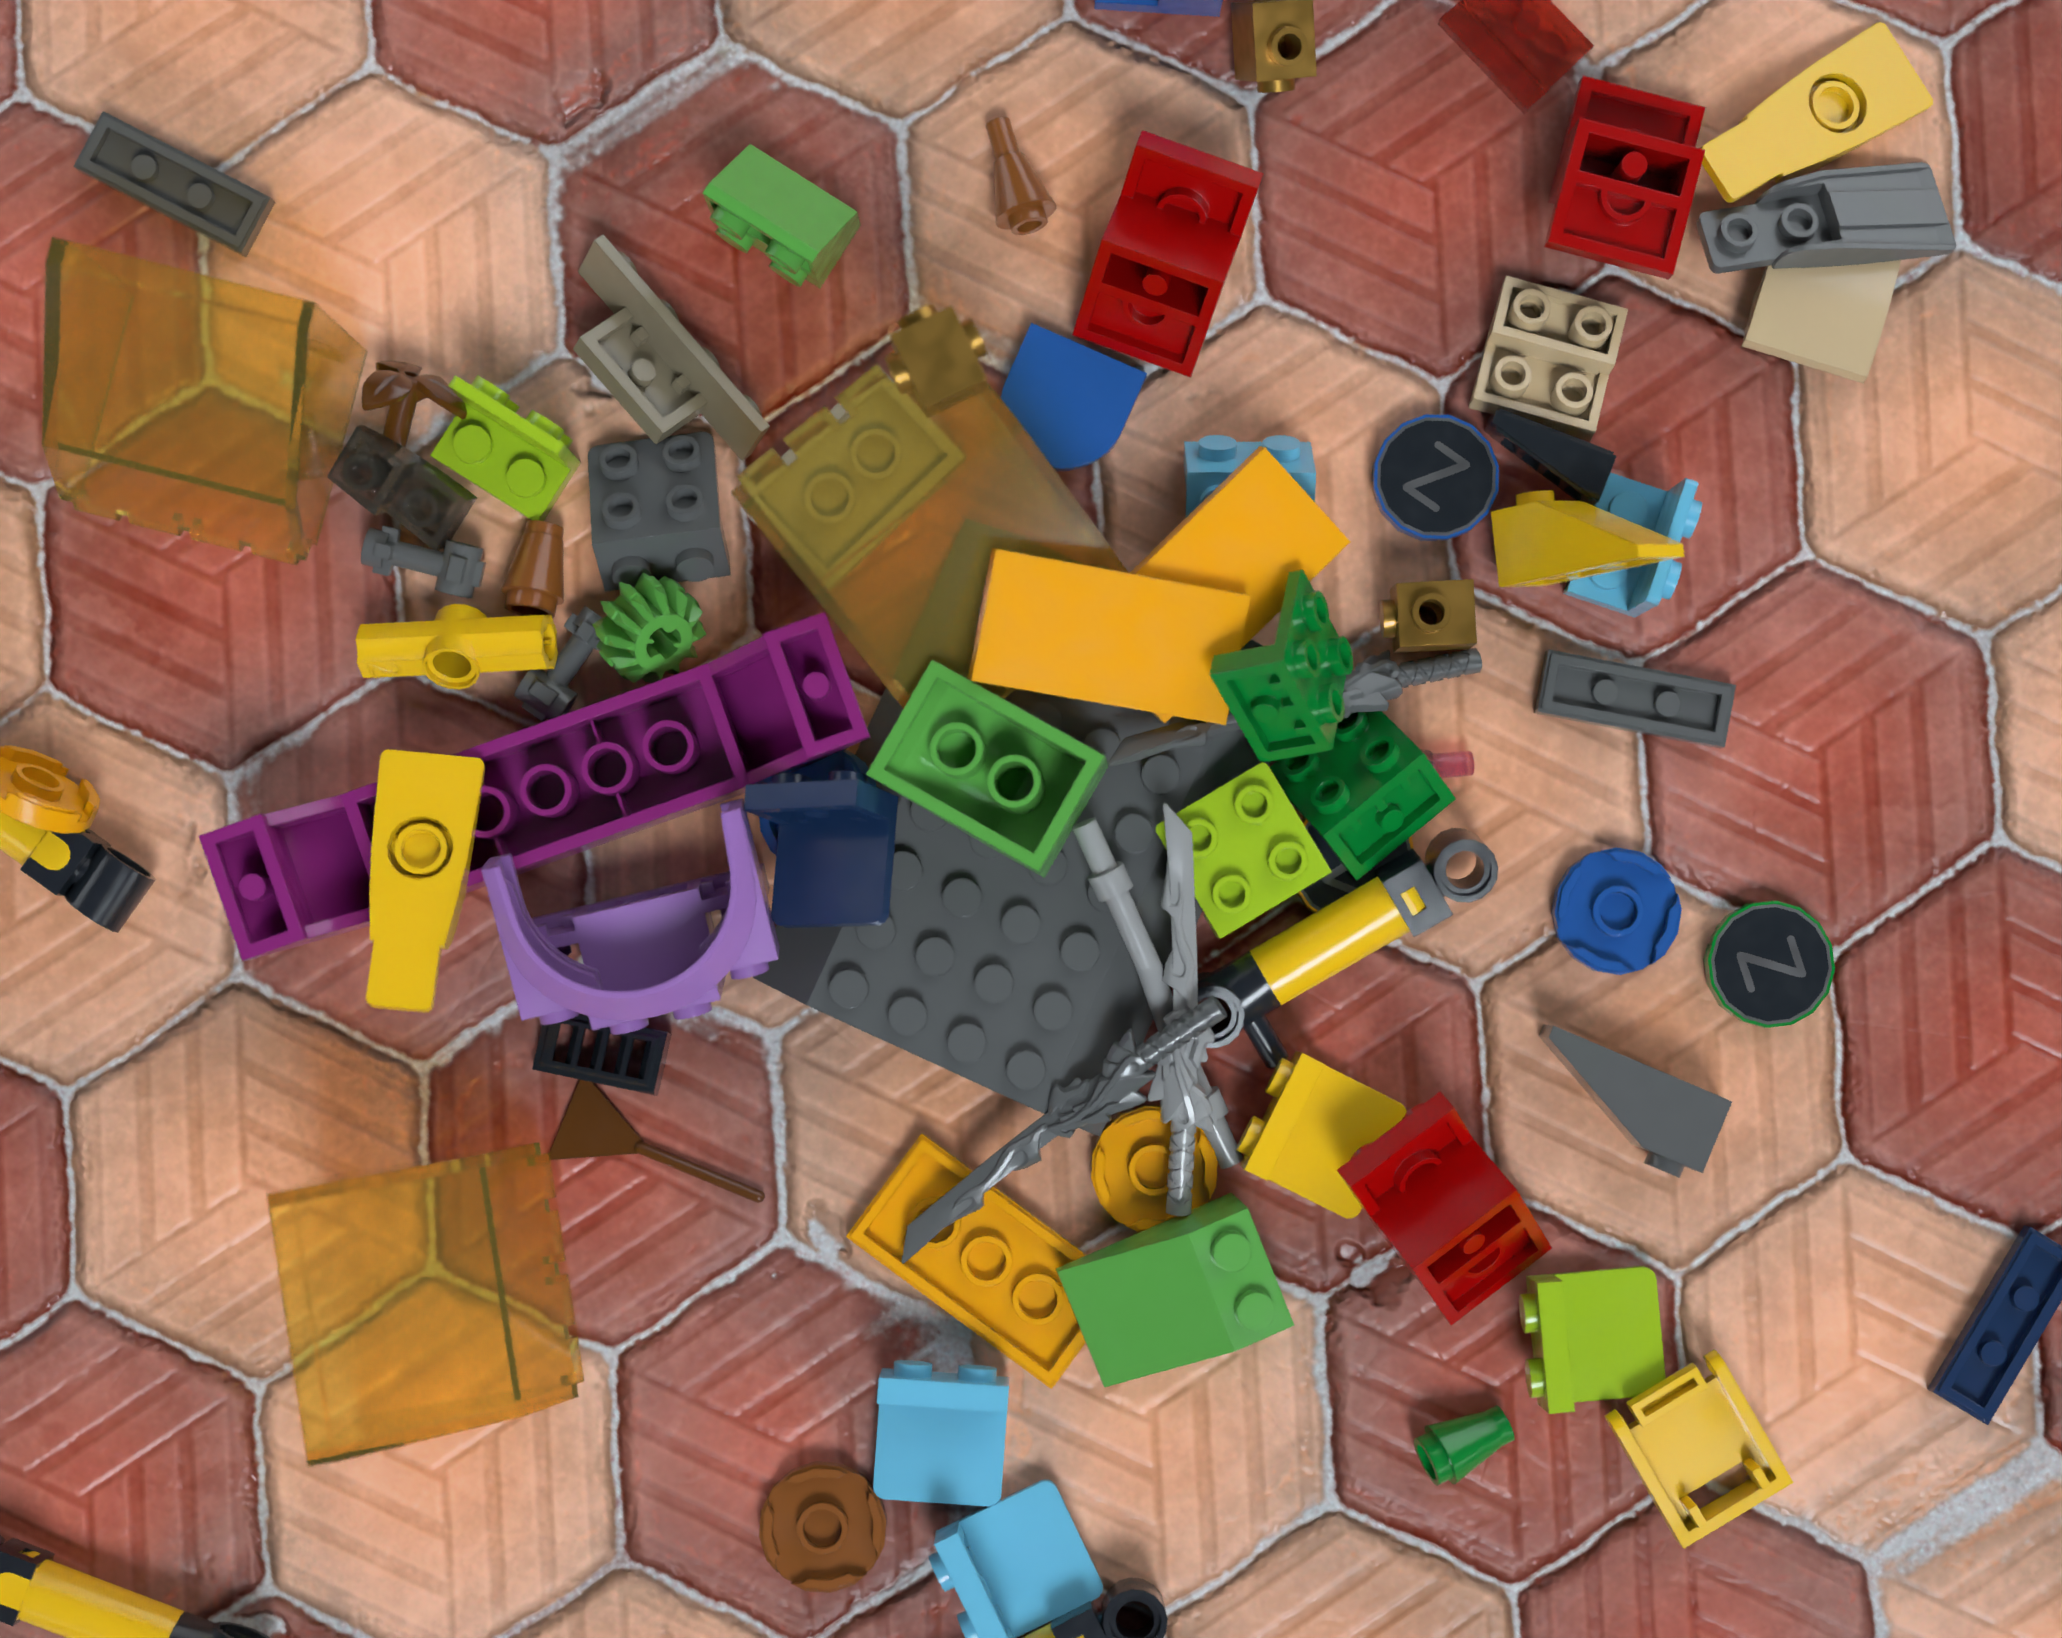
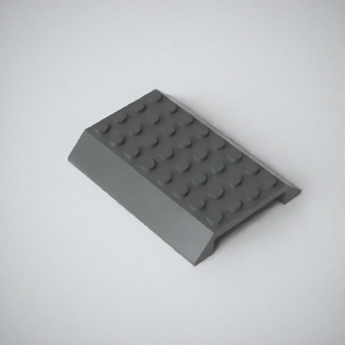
[753,517,1270,1137]

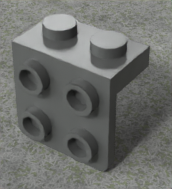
[588,432,731,592]

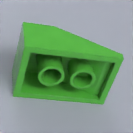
[866,660,1108,878]
[1056,1193,1294,1387]

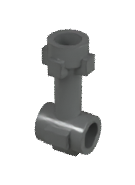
[361,526,486,598]
[514,606,602,722]

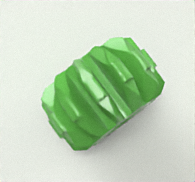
[592,572,707,683]

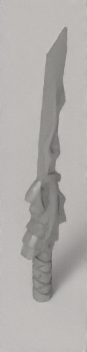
[1147,803,1216,1216]

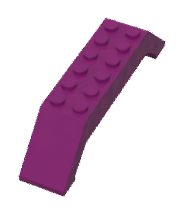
[199,612,870,961]

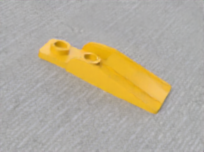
[1700,22,1933,203]
[366,749,485,1013]

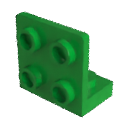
[1209,570,1353,763]
[1269,711,1456,880]

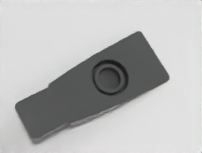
[1696,162,1956,274]

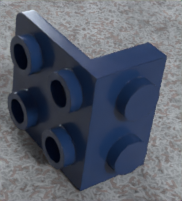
[744,771,898,928]

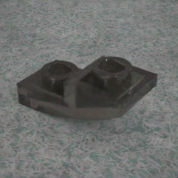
[327,425,477,550]

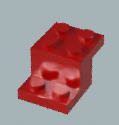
[1544,75,1706,280]
[1072,130,1264,378]
[1337,1091,1552,1326]

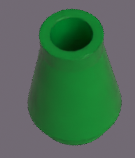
[1414,1405,1515,1486]

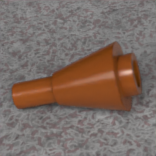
[986,117,1057,235]

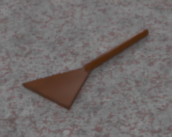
[547,1080,765,1203]

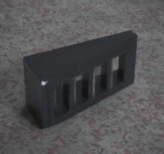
[1484,409,1616,505]
[532,1014,672,1096]

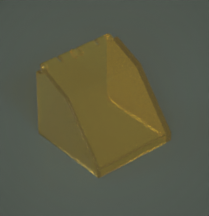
[42,237,368,565]
[730,351,1129,710]
[266,1142,585,1467]

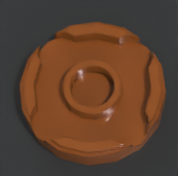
[759,1461,887,1593]

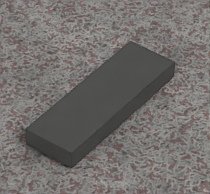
[73,111,275,257]
[1534,650,1736,749]

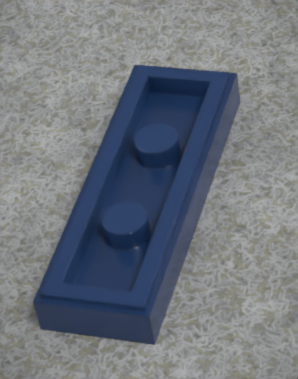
[1927,1225,2062,1425]

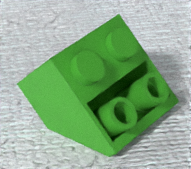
[702,144,861,288]

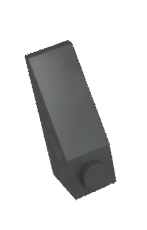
[1539,1024,1732,1178]

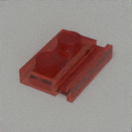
[1438,0,1594,115]

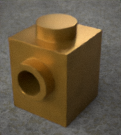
[1231,0,1317,93]
[885,304,988,418]
[1380,579,1477,653]

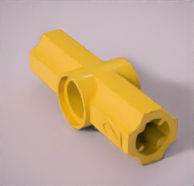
[355,604,558,690]

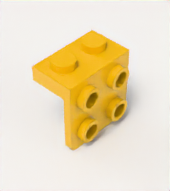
[1236,1051,1407,1219]

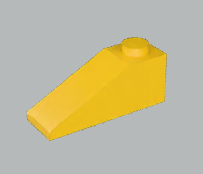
[1491,490,1685,587]

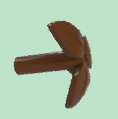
[362,360,468,470]

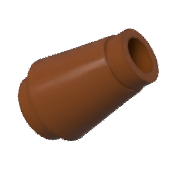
[501,520,564,618]

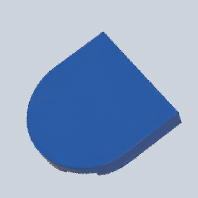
[1000,323,1147,472]

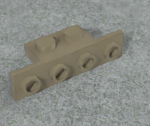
[573,235,770,461]

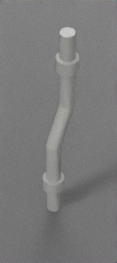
[1072,817,1243,1169]

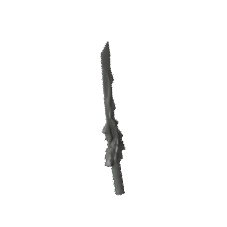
[1108,648,1482,767]
[902,995,1227,1264]

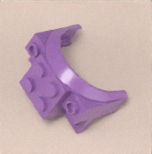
[481,798,780,1035]

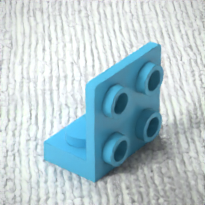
[1563,472,1702,618]

